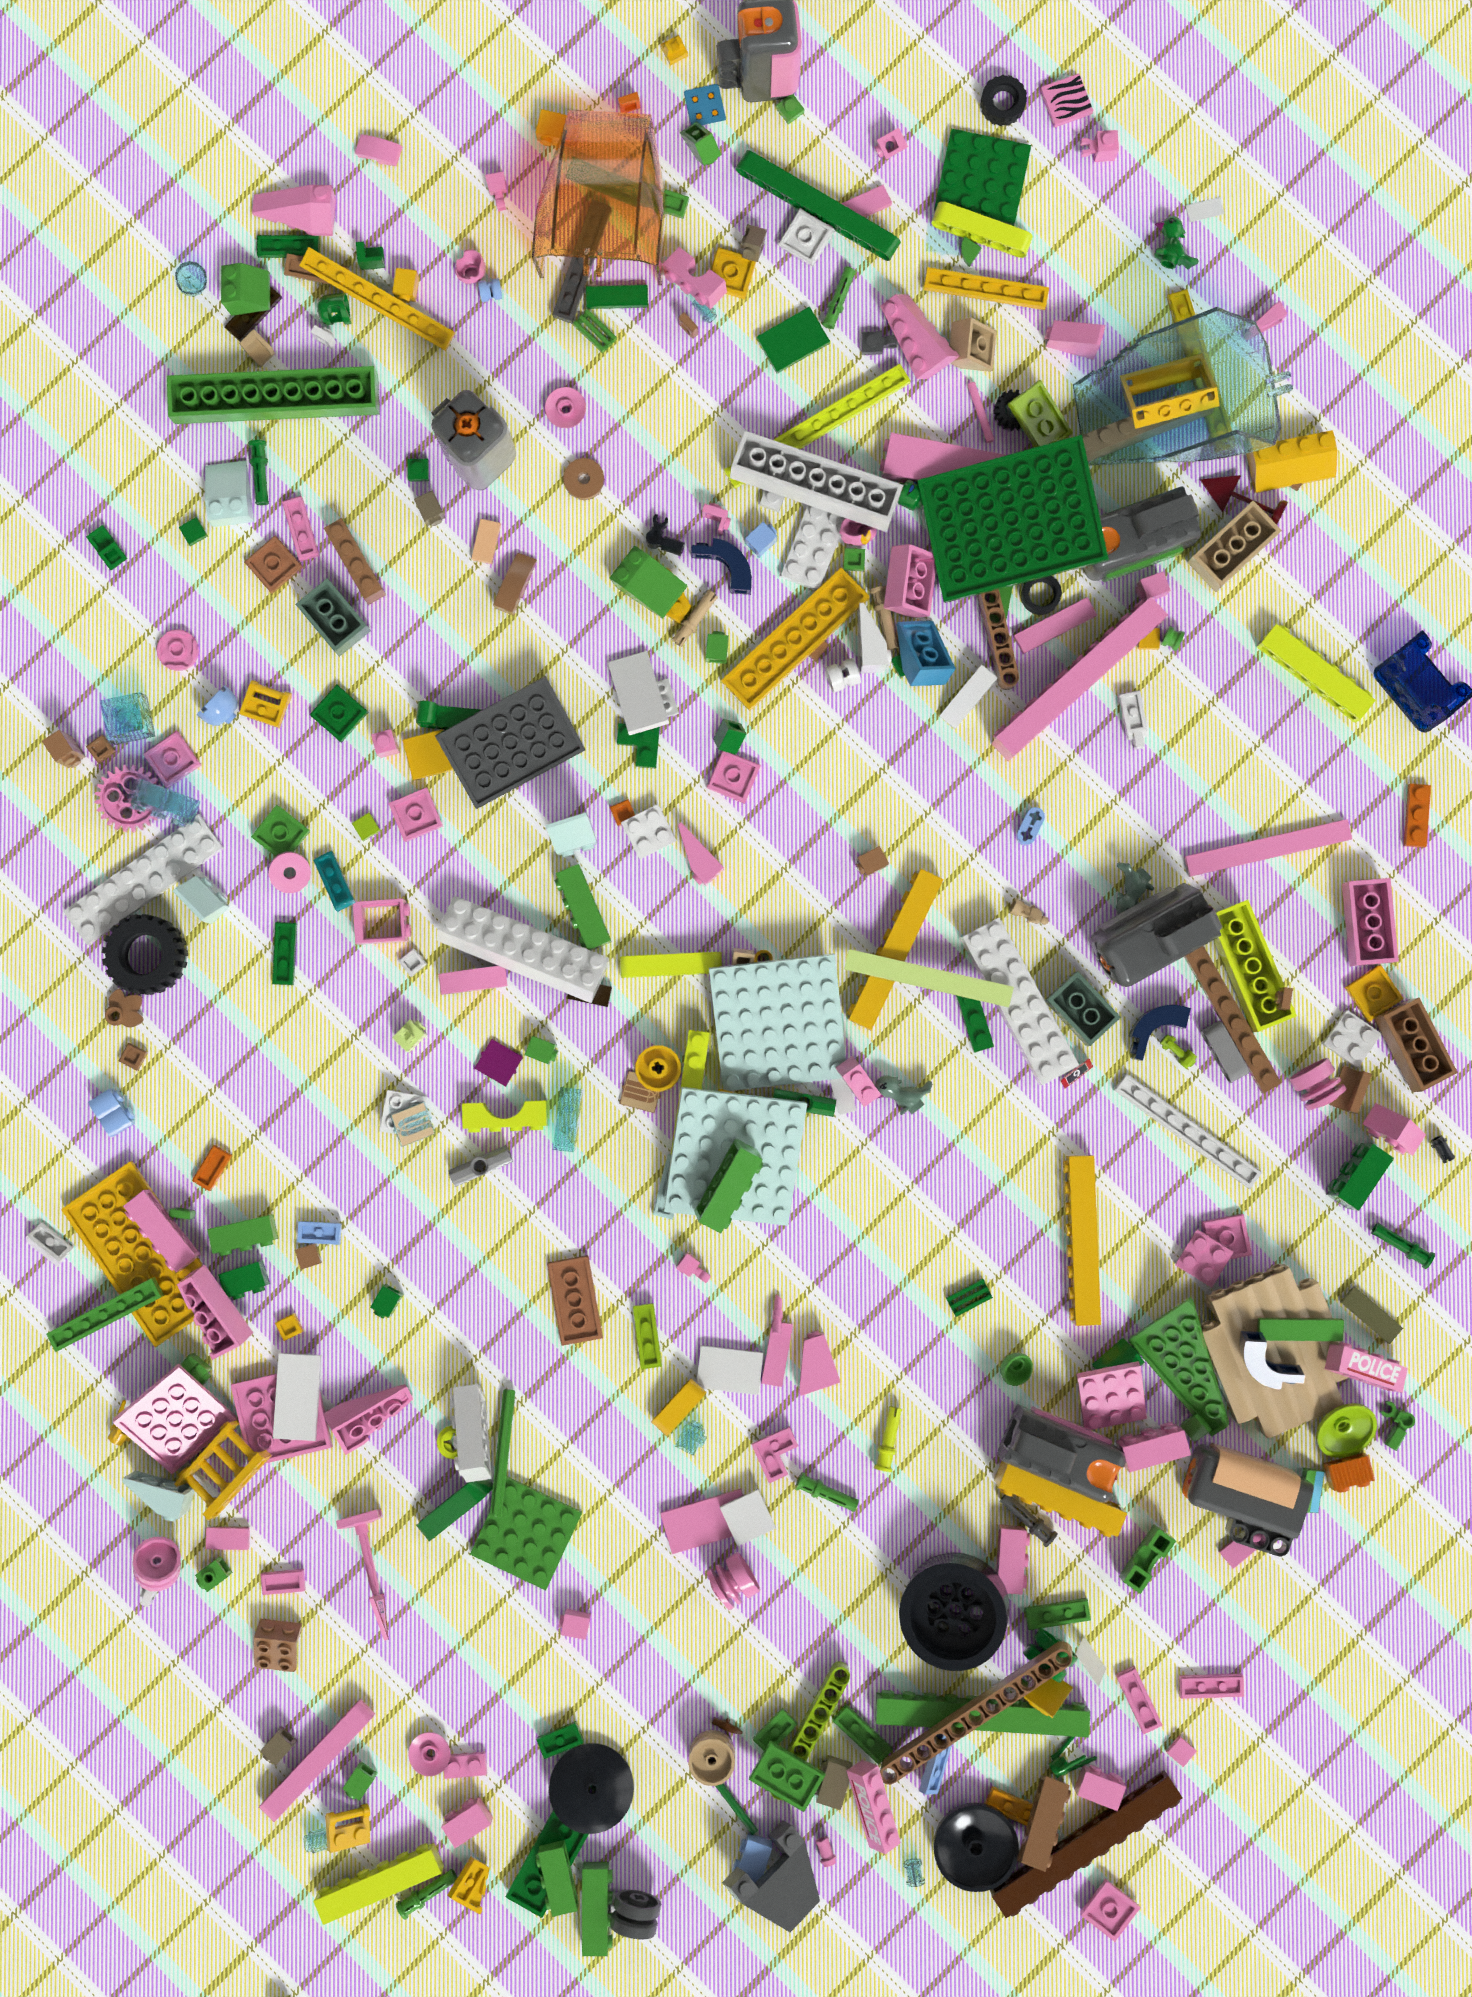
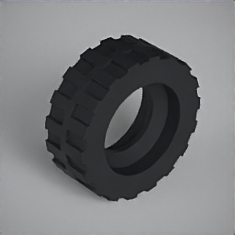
[980,75,1027,126]

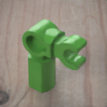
[1379,1401,1415,1451]

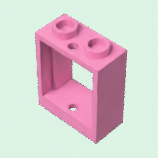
[353,899,411,945]

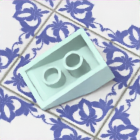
[205,461,254,527]
[545,812,598,858]
[122,1470,195,1521]

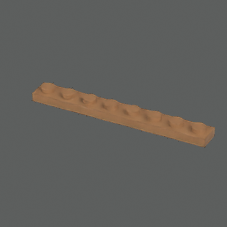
[1184,946,1281,1093]

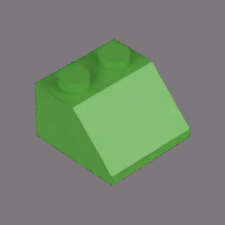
[221,263,270,316]

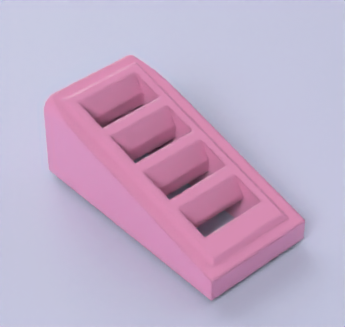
[1244,301,1288,340]

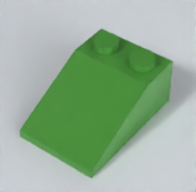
[609,545,688,619]

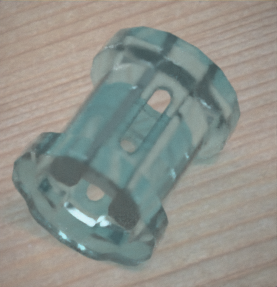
[903,1859,925,1887]

